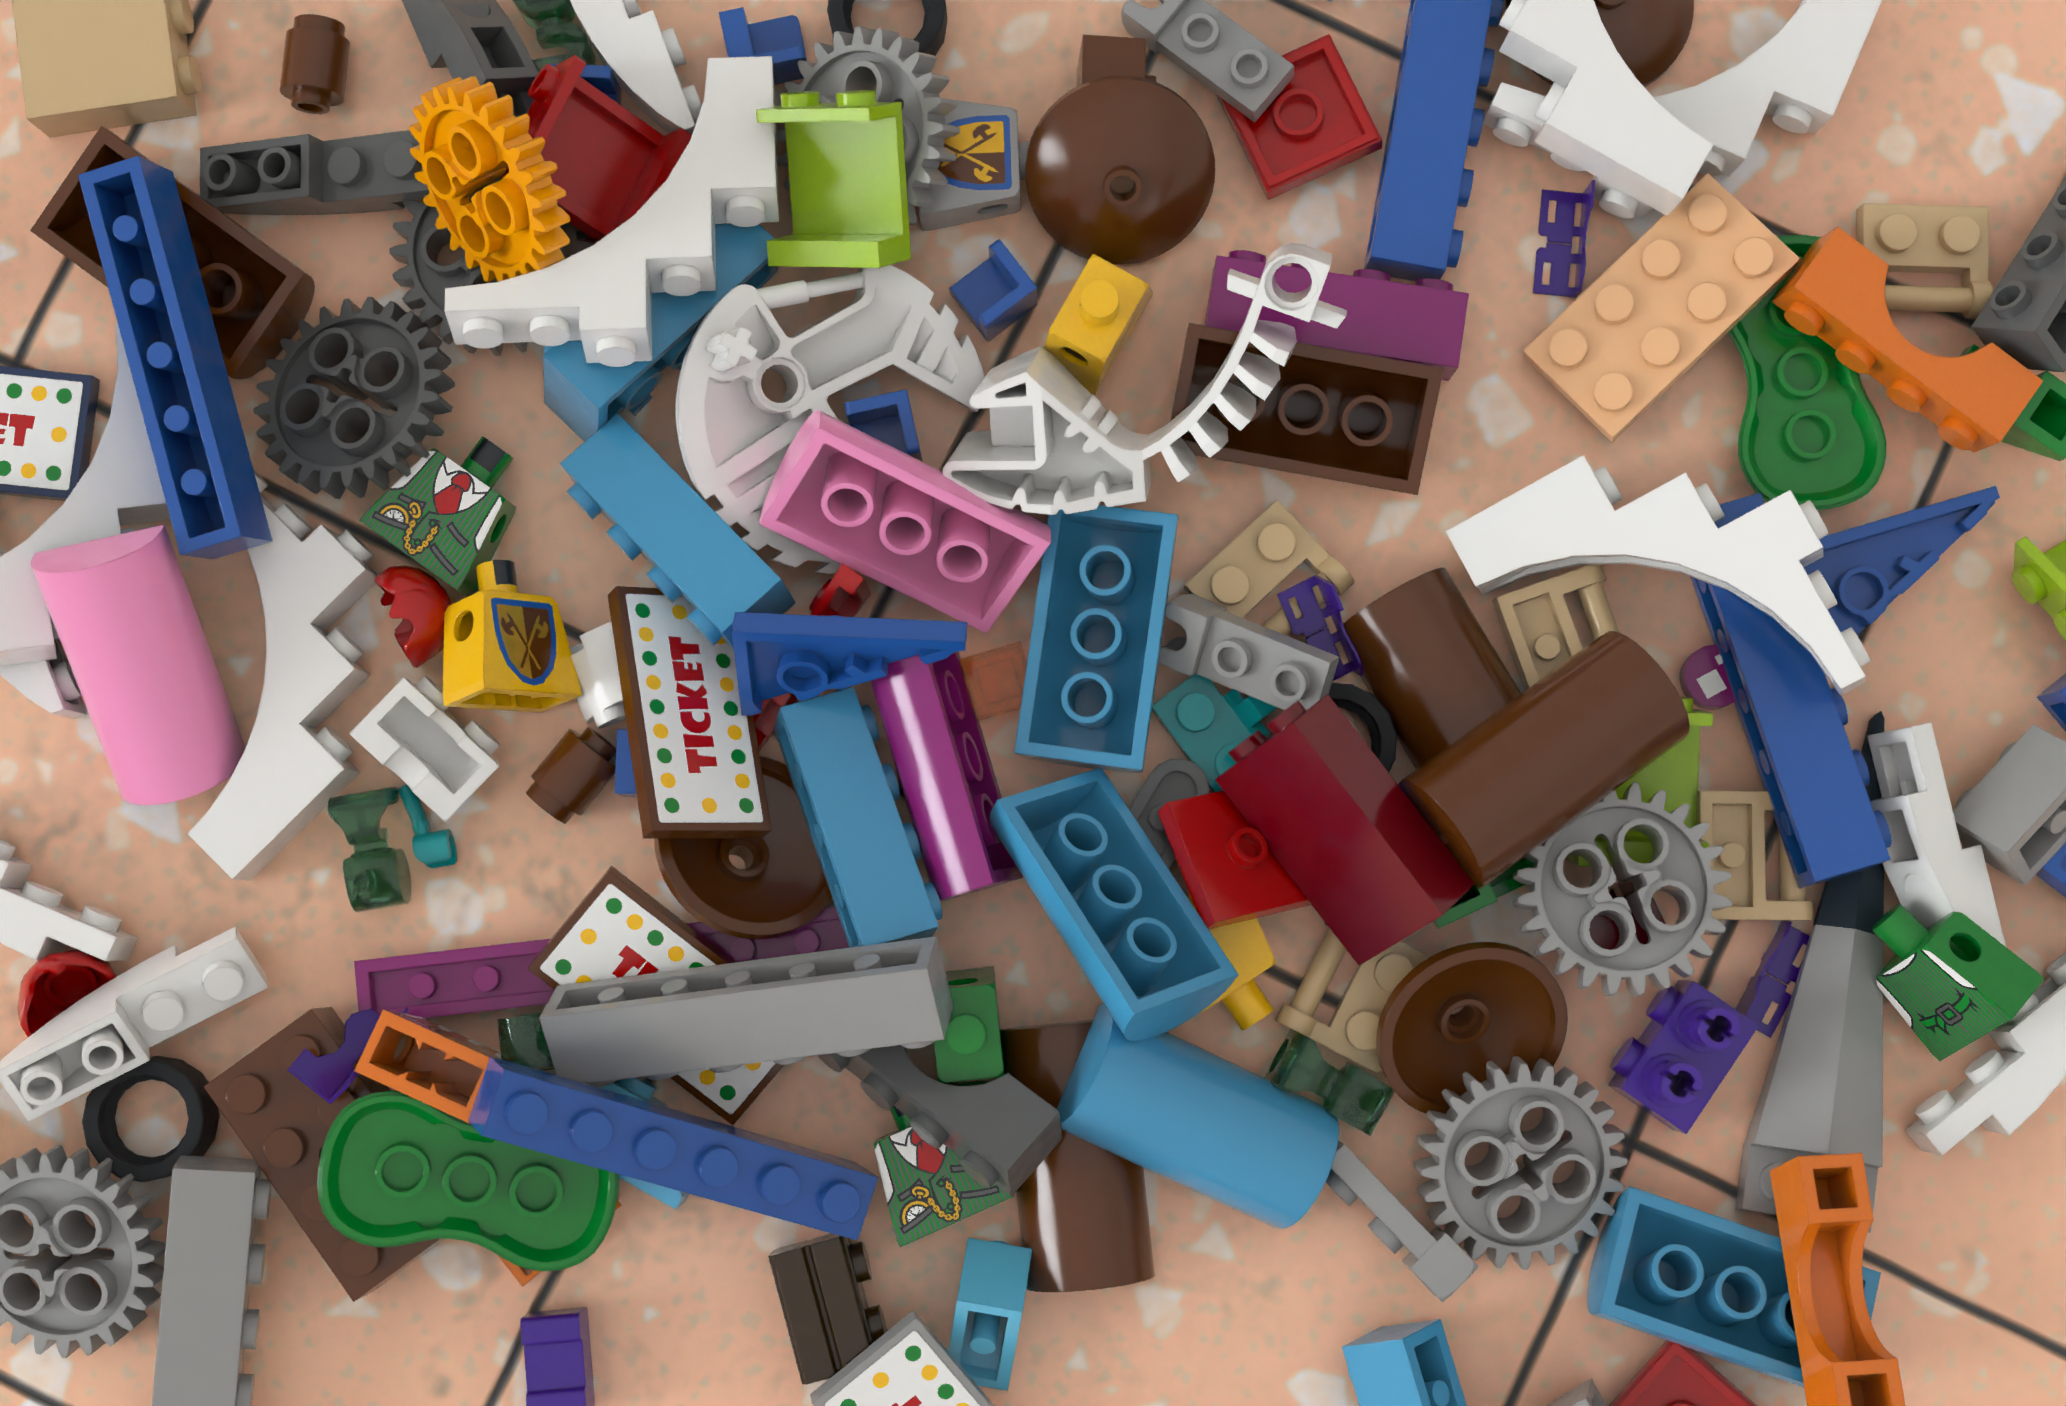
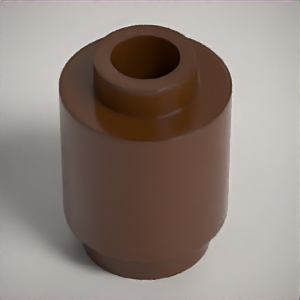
[280,14,350,114]
[526,727,616,824]

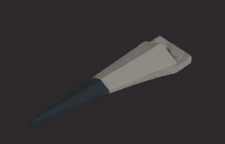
[1735,711,1885,1233]

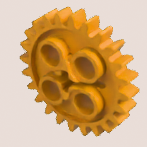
[409,76,570,282]

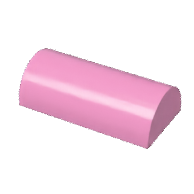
[759,410,1051,634]
[31,525,246,805]

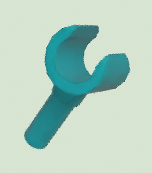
[398,784,458,868]

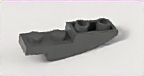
[402,0,538,117]
[200,130,429,215]

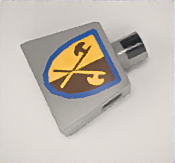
[919,99,1030,231]

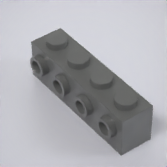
[1971,177,2066,372]

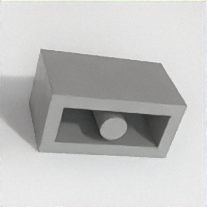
[1953,724,2066,886]

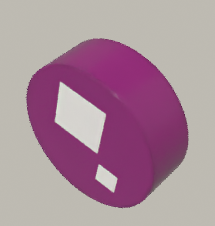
[1679,644,1736,710]

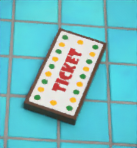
[608,586,772,839]
[528,865,784,1126]

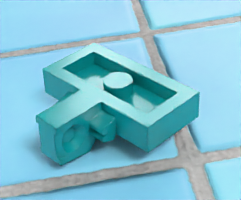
[1152,673,1278,793]

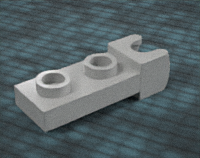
[1121,0,1295,123]
[1158,594,1340,710]
[1326,1140,1478,1302]

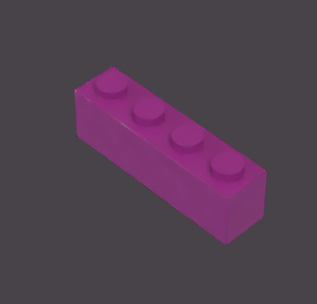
[1205,250,1469,381]

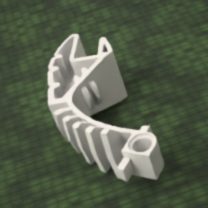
[943,243,1347,515]

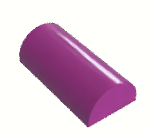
[871,651,1024,902]

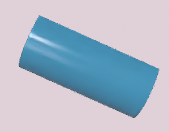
[1014,505,1179,773]
[989,767,1239,1041]
[1057,1003,1339,1229]
[1587,1186,1881,1388]

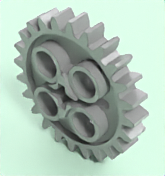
[776,26,960,225]
[1513,782,1732,997]
[1414,1056,1628,1270]
[0,1145,166,1358]

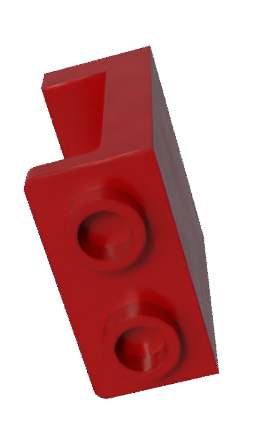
[501,55,692,242]

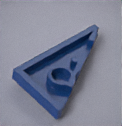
[1803,486,2000,634]
[732,612,967,716]

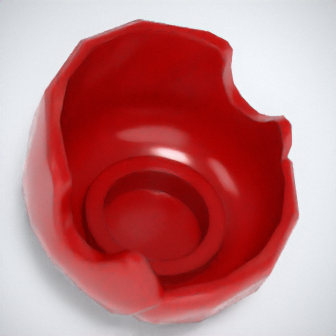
[375,565,452,668]
[17,949,117,1037]

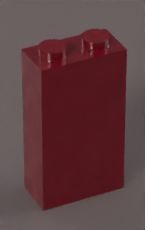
[1215,694,1475,966]

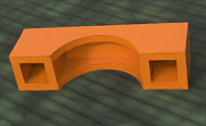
[1771,226,2043,453]
[1770,1153,1906,1406]

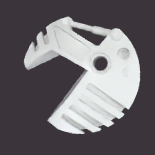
[676,265,985,574]

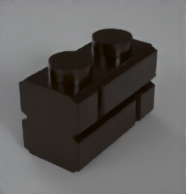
[768,1233,888,1385]

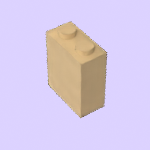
[12,0,202,138]

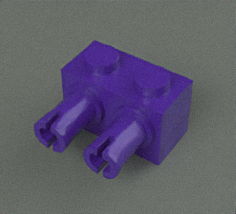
[1608,980,1759,1134]

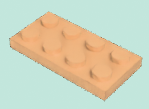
[1523,173,1800,443]

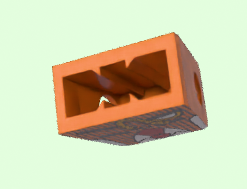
[354,1009,504,1123]

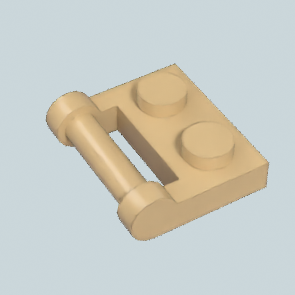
[1856,203,1993,319]
[1184,499,1355,636]
[1492,565,1620,690]
[1696,790,1813,921]
[1275,922,1431,1074]

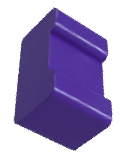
[520,1307,595,1406]

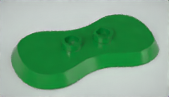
[1729,235,1886,510]
[317,1091,619,1271]

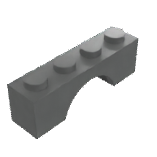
[817,1045,1062,1197]

